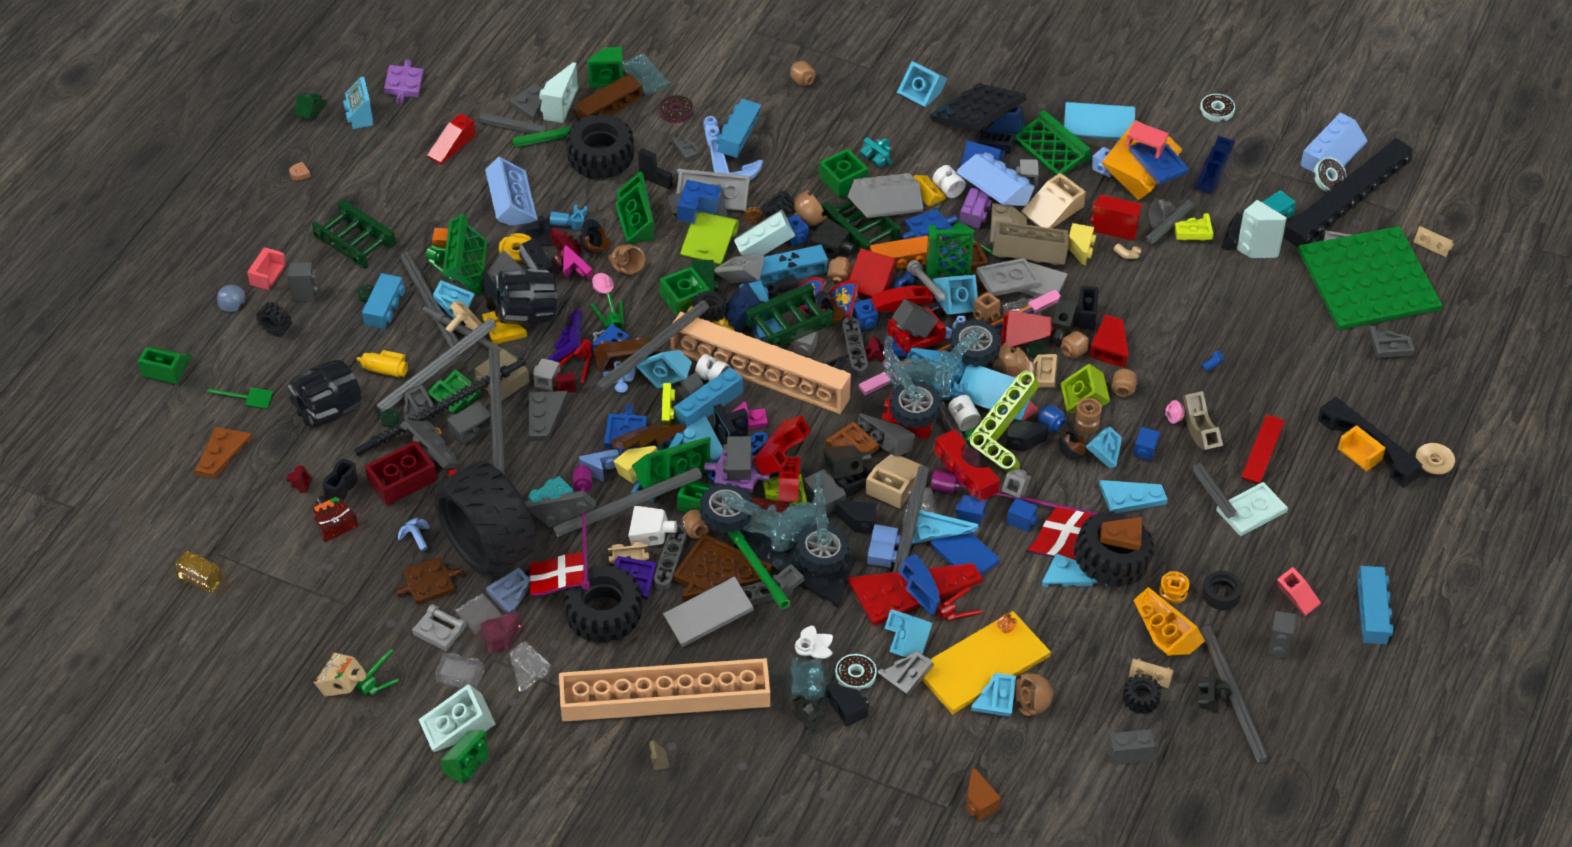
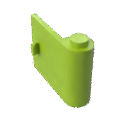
[680,211,739,265]

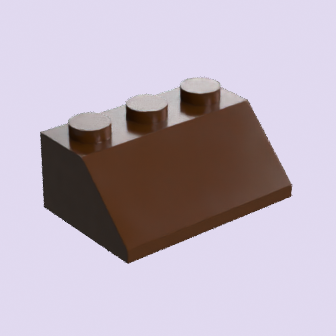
[594,337,662,372]

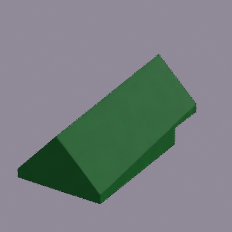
[615,171,654,244]
[632,437,711,489]

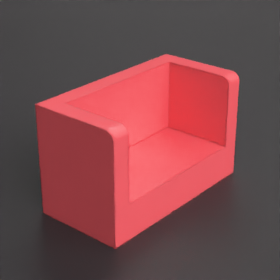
[1125,121,1168,159]
[247,247,286,290]

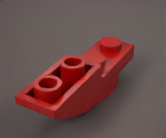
[871,286,944,312]

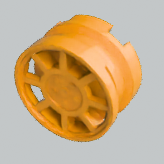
[1159,572,1189,604]

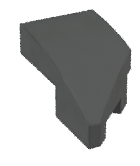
[773,564,805,593]

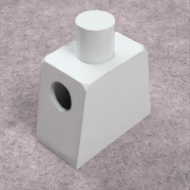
[628,506,677,546]

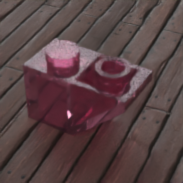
[480,611,521,654]

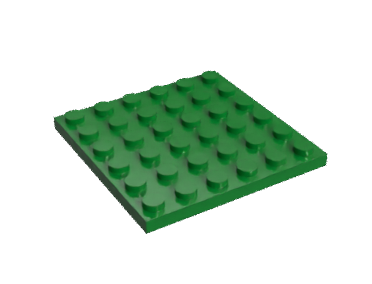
[1298,226,1443,330]

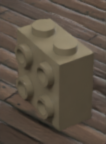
[475,349,530,401]

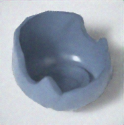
[217,284,245,312]

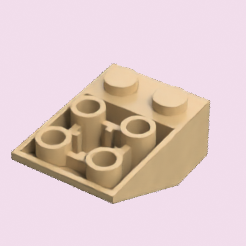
[1021,173,1086,228]
[866,454,923,509]

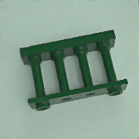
[312,199,396,269]
[822,200,900,253]
[745,284,833,348]

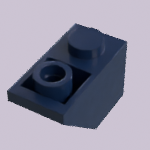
[987,106,1025,134]

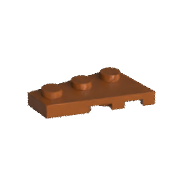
[195,427,253,479]

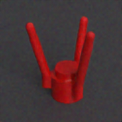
[559,339,593,383]
[936,587,982,622]

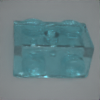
[791,658,825,700]

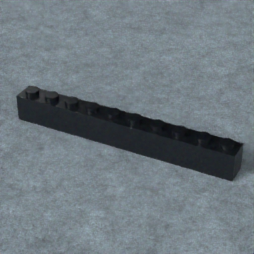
[1284,138,1413,247]

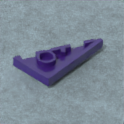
[548,307,582,362]

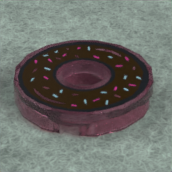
[659,95,694,123]

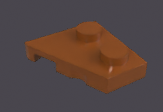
[1100,517,1142,551]

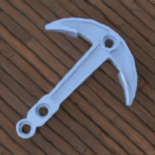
[677,116,763,180]

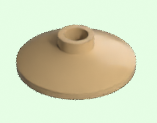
[1416,443,1455,474]

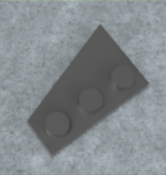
[400,420,460,469]

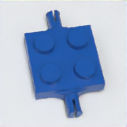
[900,209,958,240]
[604,404,647,456]

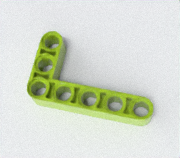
[970,371,1039,473]

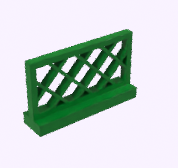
[1016,110,1091,176]
[442,214,488,296]
[925,225,974,282]

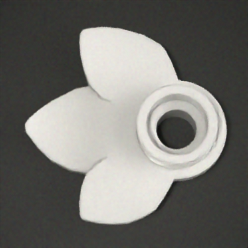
[795,626,833,659]

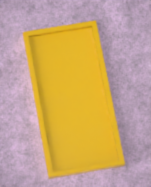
[922,611,1051,715]

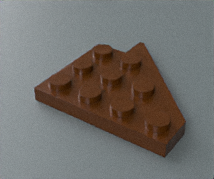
[673,534,772,601]

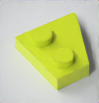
[1175,214,1213,240]
[662,383,675,424]

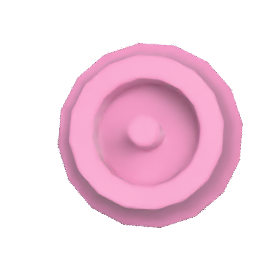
[592,273,614,294]
[1165,400,1185,424]

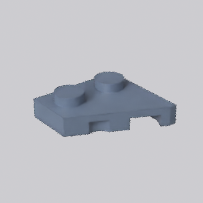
[486,568,530,617]

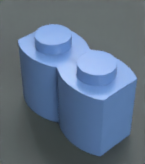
[867,524,901,568]

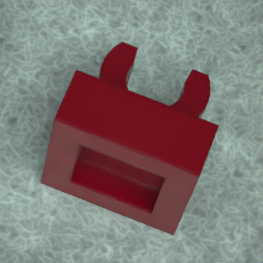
[865,336,887,362]
[555,371,576,393]
[286,465,312,493]

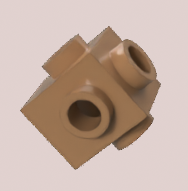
[974,292,1001,324]

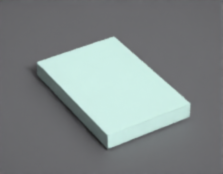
[1216,482,1288,536]

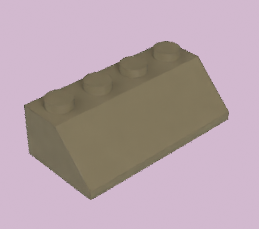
[993,221,1068,266]

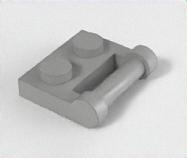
[412,604,467,651]

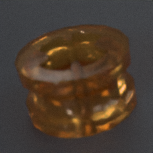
[745,207,761,224]
[997,613,1017,633]

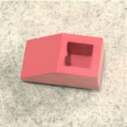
[1277,567,1321,616]

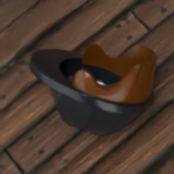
[579,219,611,255]
[812,291,844,327]
[1058,425,1089,460]

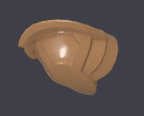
[608,244,645,275]
[993,343,1036,378]

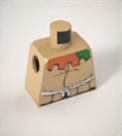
[314,653,366,696]

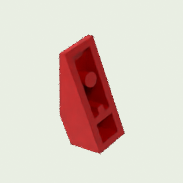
[427,113,476,165]
[778,457,801,503]

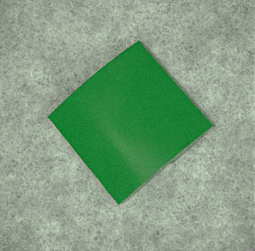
[427,369,483,414]

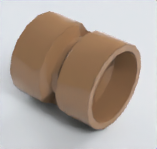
[1075,398,1102,434]

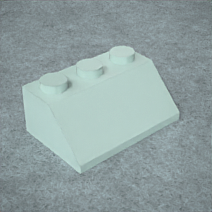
[1237,200,1287,258]
[734,210,795,256]

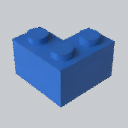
[677,180,722,224]

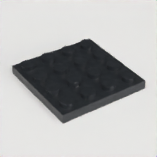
[930,83,1027,132]

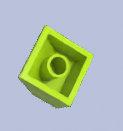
[1060,364,1110,413]

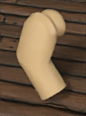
[1114,244,1142,259]

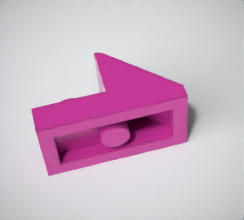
[563,245,594,280]
[732,402,768,430]

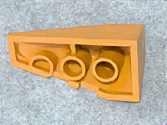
[1134,587,1205,656]

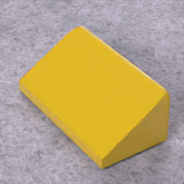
[914,175,947,206]

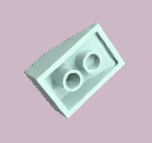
[539,63,578,123]
[419,684,495,752]

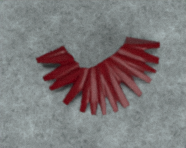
[550,227,581,268]

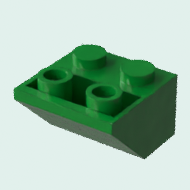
[138,346,192,384]
[677,481,722,513]
[441,730,489,785]

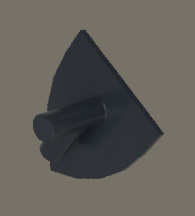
[516,216,554,246]

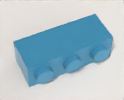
[362,273,405,329]

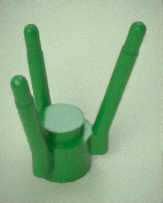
[426,245,464,282]
[590,292,625,329]
[356,649,399,696]

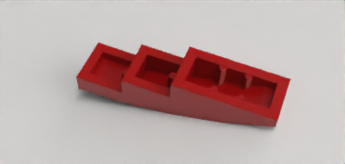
[1242,415,1285,484]

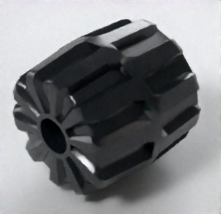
[493,269,557,325]
[288,360,362,427]

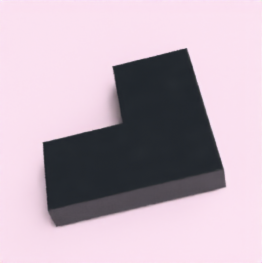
[638,148,673,190]

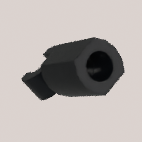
[765,274,798,298]

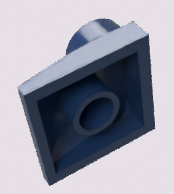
[725,283,762,333]

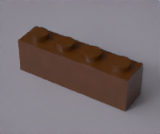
[575,74,643,120]

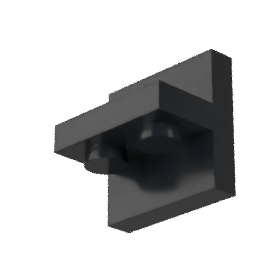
[713,403,748,445]

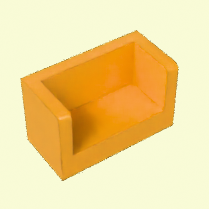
[1338,425,1385,472]

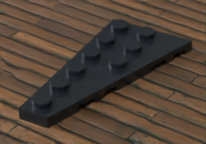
[735,530,855,608]

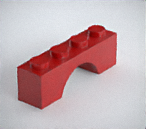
[753,415,811,476]
[934,429,1000,502]

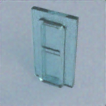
[623,53,670,95]

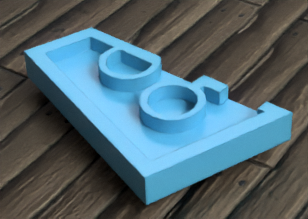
[680,415,723,464]
[1099,480,1168,514]

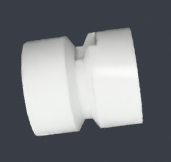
[933,165,966,198]
[695,354,730,382]
[948,395,981,431]

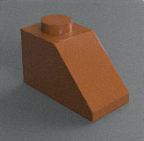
[966,768,1001,822]

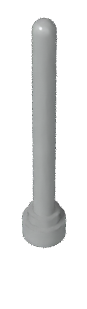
[907,260,946,301]

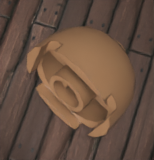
[793,190,827,226]
[1014,674,1053,716]

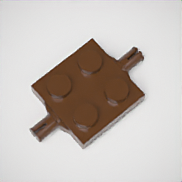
[395,557,463,605]

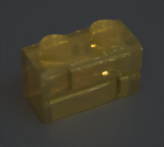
[175,551,222,593]

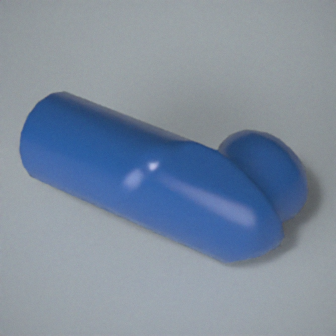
[892,272,915,289]
[1201,351,1224,372]

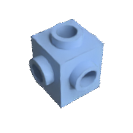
[1093,147,1112,178]

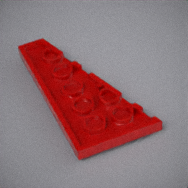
[848,563,983,627]

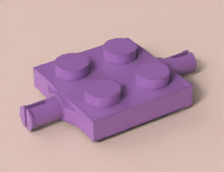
[384,59,423,104]
[704,450,771,493]

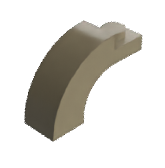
[1183,391,1223,450]

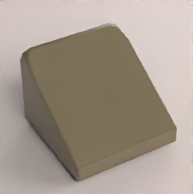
[649,741,670,770]

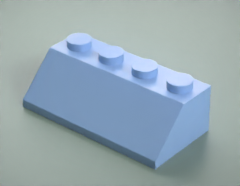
[1300,113,1368,179]
[956,153,1035,206]
[485,157,537,226]

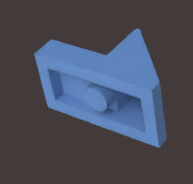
[579,449,619,482]

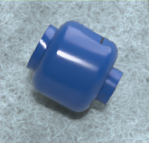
[1037,404,1066,433]

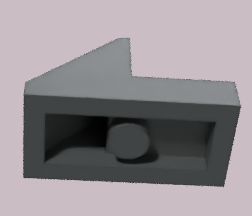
[671,372,704,399]

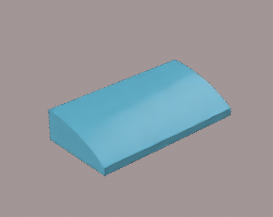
[1064,102,1135,140]

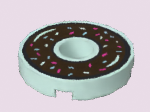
[1200,94,1235,122]
[1314,157,1346,192]
[835,654,877,691]

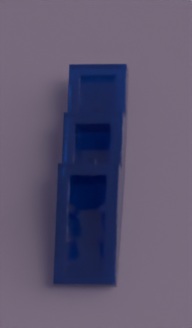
[1195,136,1235,194]

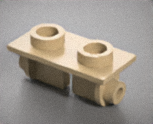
[1413,226,1454,257]
[608,542,649,566]
[1129,658,1173,688]

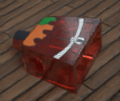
[313,496,358,543]

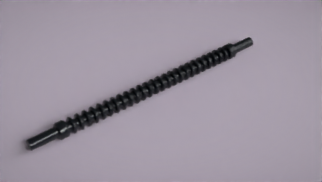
[354,358,526,456]

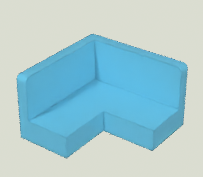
[885,609,933,658]

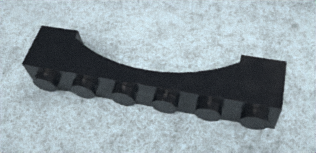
[1317,397,1423,488]

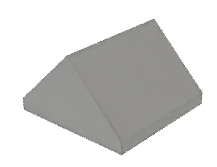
[714,254,765,283]

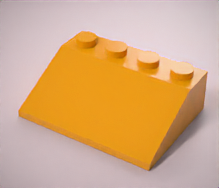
[1101,120,1182,200]

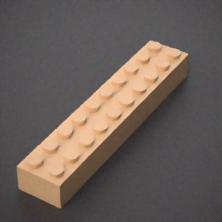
[671,312,851,414]
[559,658,770,722]

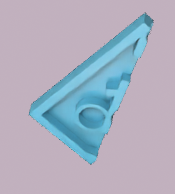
[912,510,978,544]

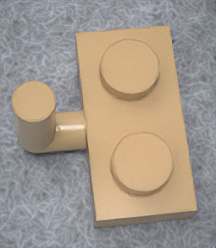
[446,301,482,333]

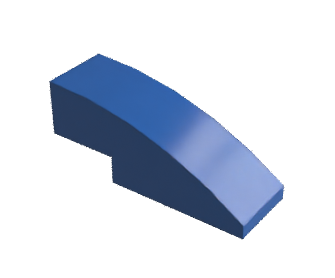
[899,554,940,616]

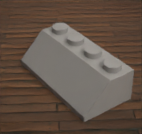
[848,173,923,218]

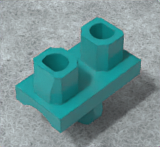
[860,137,893,168]

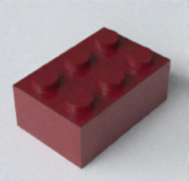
[365,441,437,506]

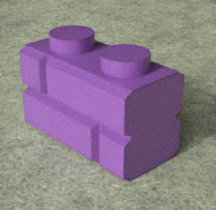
[959,188,993,229]

